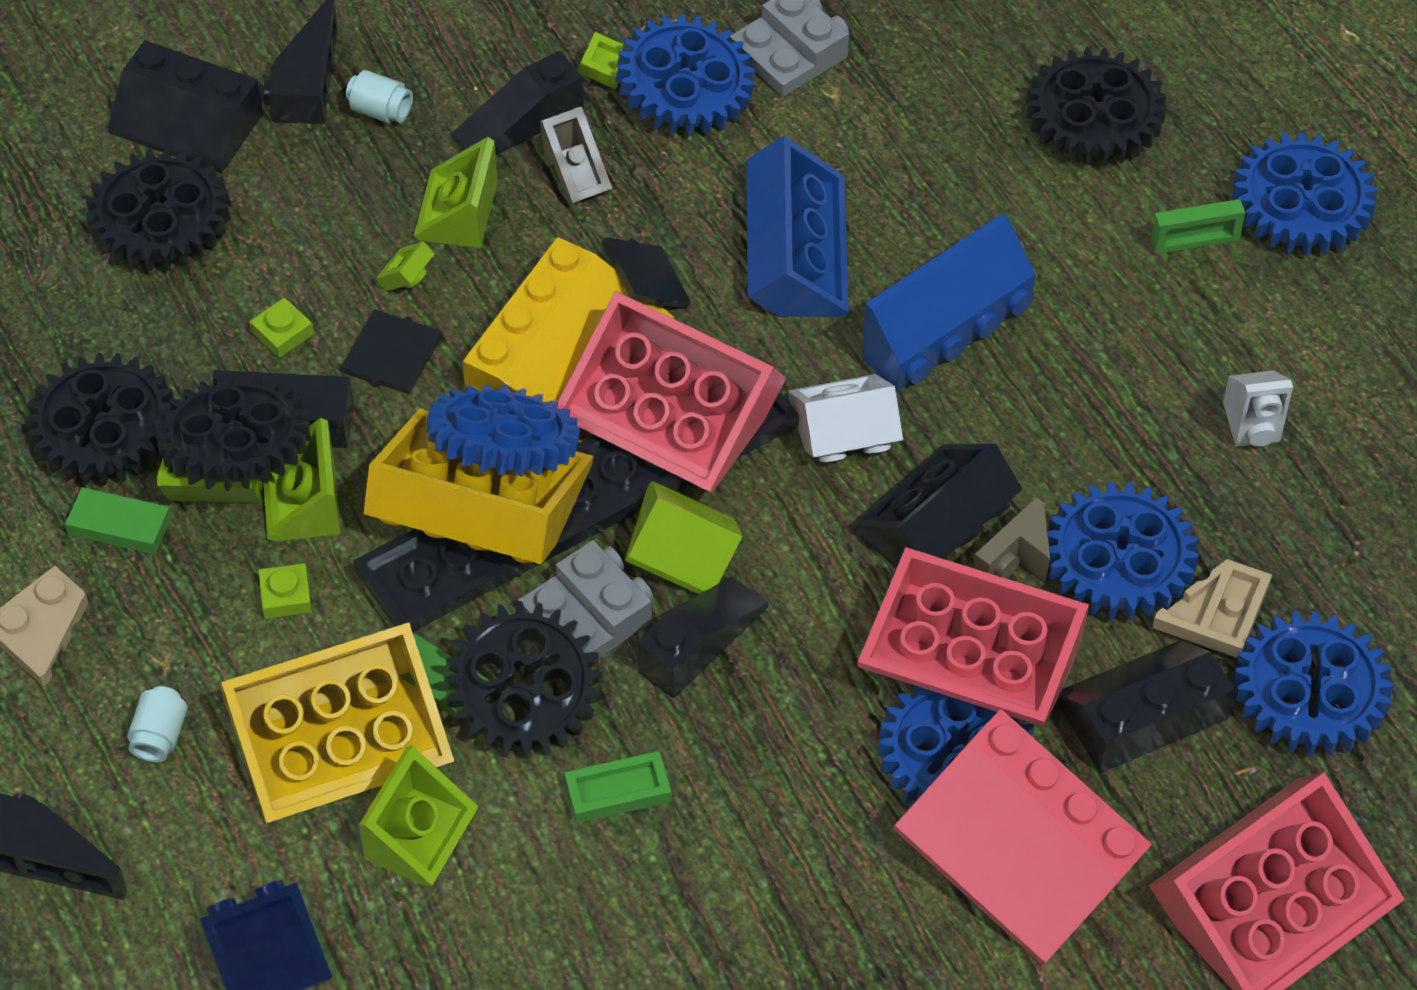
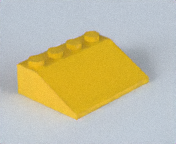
[462,237,674,443]
[363,408,593,564]
[220,622,455,824]

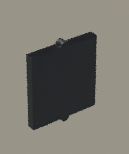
[602,237,691,309]
[341,309,442,395]

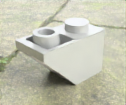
[1223,370,1293,447]

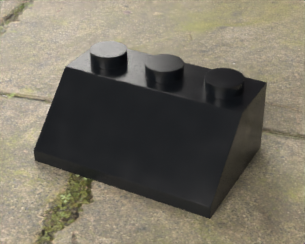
[108,40,263,174]
[849,444,1023,567]
[1056,640,1235,773]

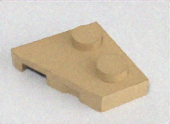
[1153,559,1272,658]
[0,566,88,687]

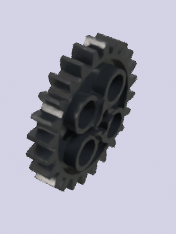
[1026,47,1166,166]
[86,148,231,271]
[25,353,174,485]
[156,375,311,491]
[444,601,602,759]

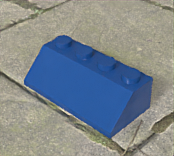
[747,136,849,317]
[862,213,1035,392]

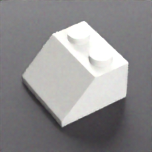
[788,374,903,462]

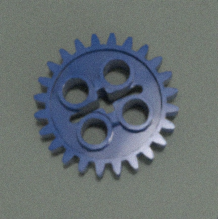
[616,14,755,136]
[1232,132,1377,256]
[426,384,580,476]
[1047,482,1199,621]
[1233,611,1394,757]
[877,685,1034,804]

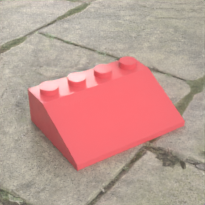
[558,291,786,493]
[857,547,1089,727]
[892,709,1152,966]
[1149,772,1405,990]

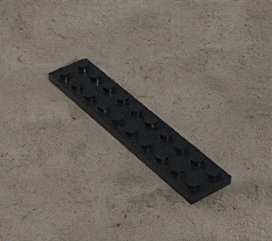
[353,354,799,632]

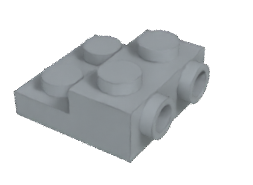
[729,0,849,97]
[518,540,653,658]

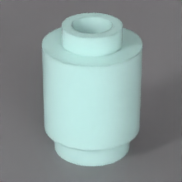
[346,70,413,124]
[127,686,188,763]

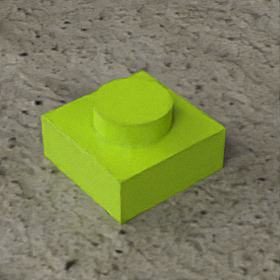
[577,32,623,90]
[375,241,435,291]
[249,297,314,358]
[258,563,312,619]

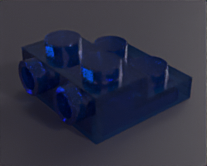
[200,879,332,990]

